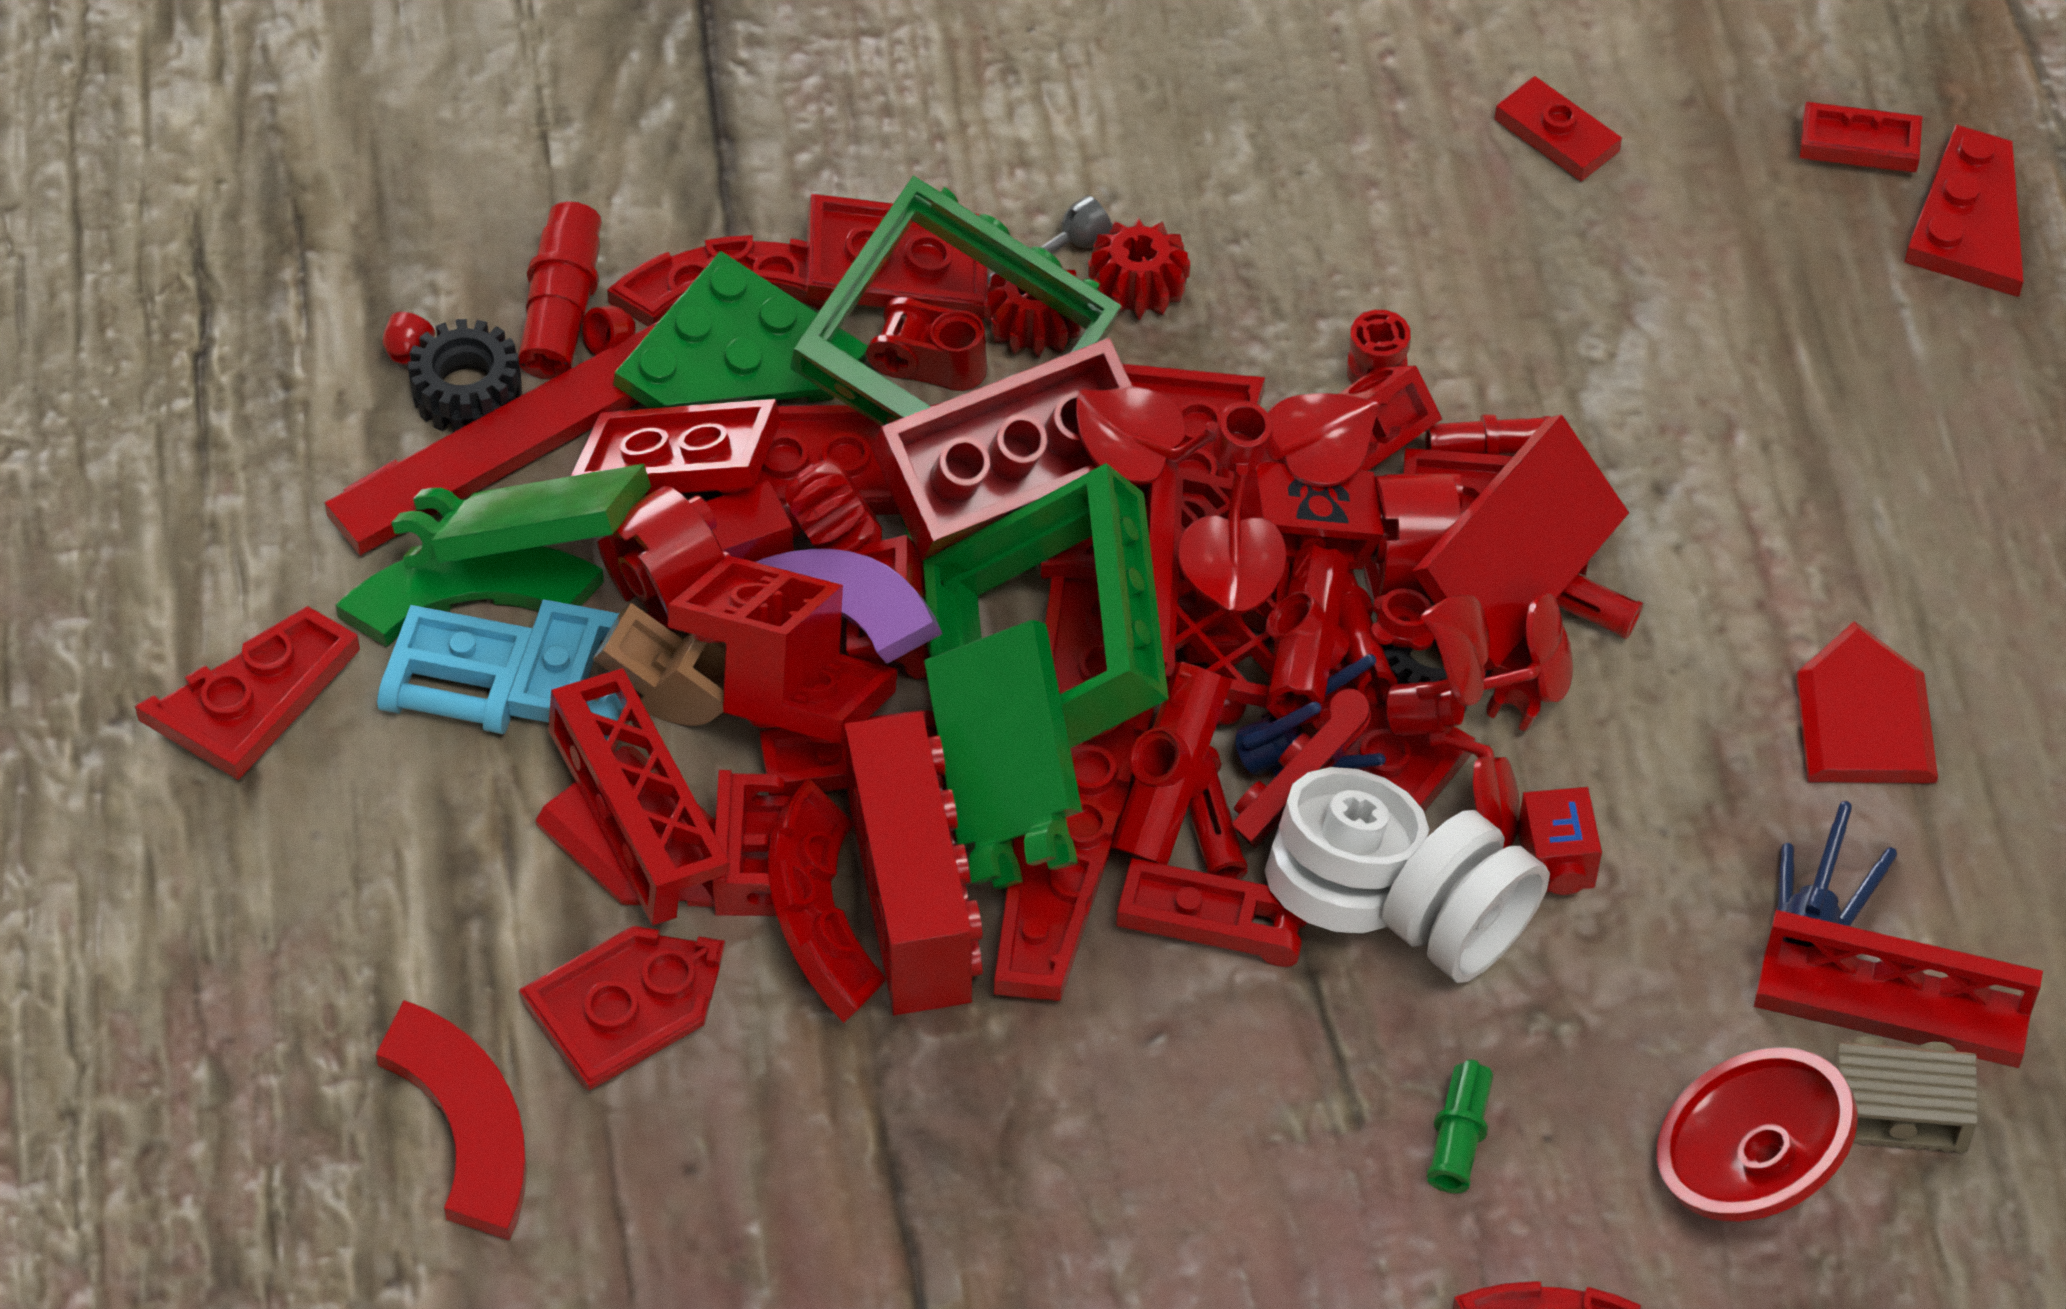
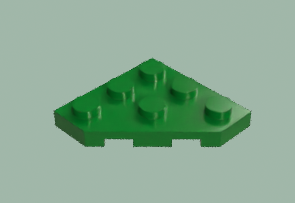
[613,251,868,409]

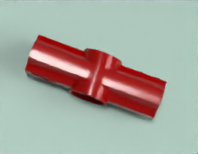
[1266,544,1350,725]
[1111,662,1232,865]

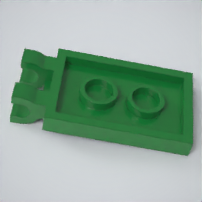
[391,464,651,569]
[924,620,1082,889]

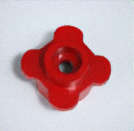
[1370,588,1434,651]

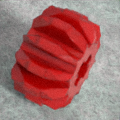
[1088,216,1191,320]
[984,270,1083,358]
[785,458,882,552]

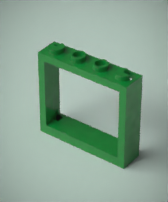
[790,175,1121,426]
[923,463,1169,748]

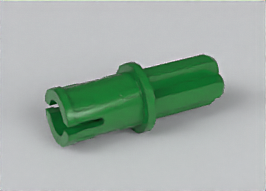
[1426,1059,1493,1194]

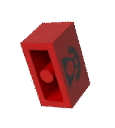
[1241,460,1384,570]

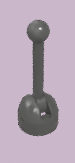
[987,195,1113,293]

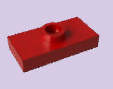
[1494,76,1622,182]
[1799,102,1923,173]

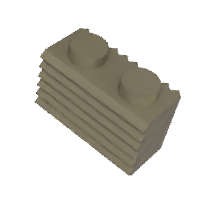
[1832,1036,1978,1154]

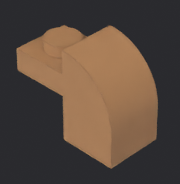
[593,603,726,726]

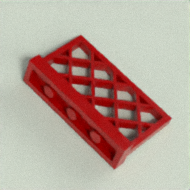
[1136,459,1290,708]

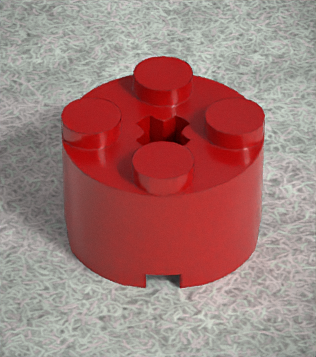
[1363,473,1465,600]
[597,486,730,631]

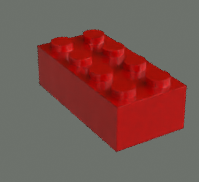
[871,337,1133,561]
[844,711,983,1016]

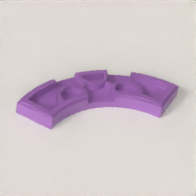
[756,549,943,664]

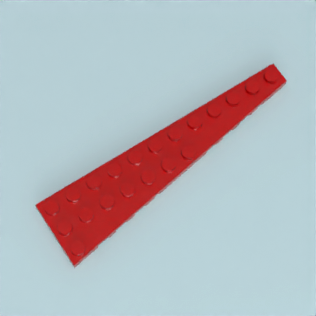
[994,364,1265,1001]

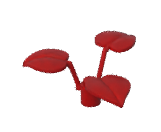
[1076,387,1379,614]
[1387,593,1573,849]

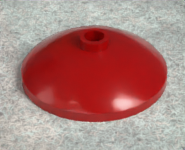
[1657,1048,1858,1222]

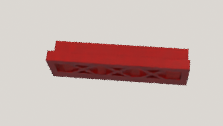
[548,668,730,926]
[1753,910,2043,1068]

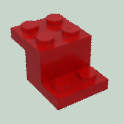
[668,555,897,744]

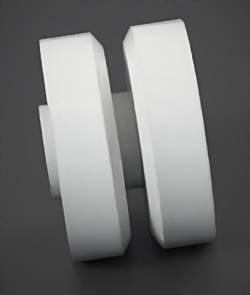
[1264,767,1429,934]
[1382,810,1550,983]

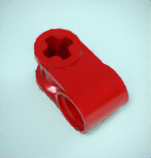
[866,297,988,391]

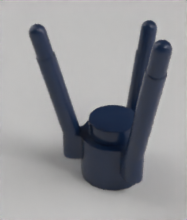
[1236,654,1386,777]
[1777,801,1897,947]

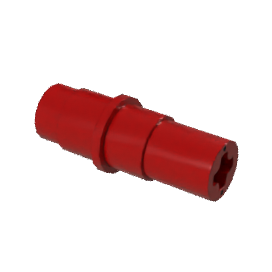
[518,201,602,380]

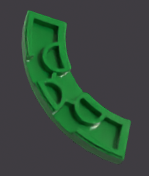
[335,546,604,647]

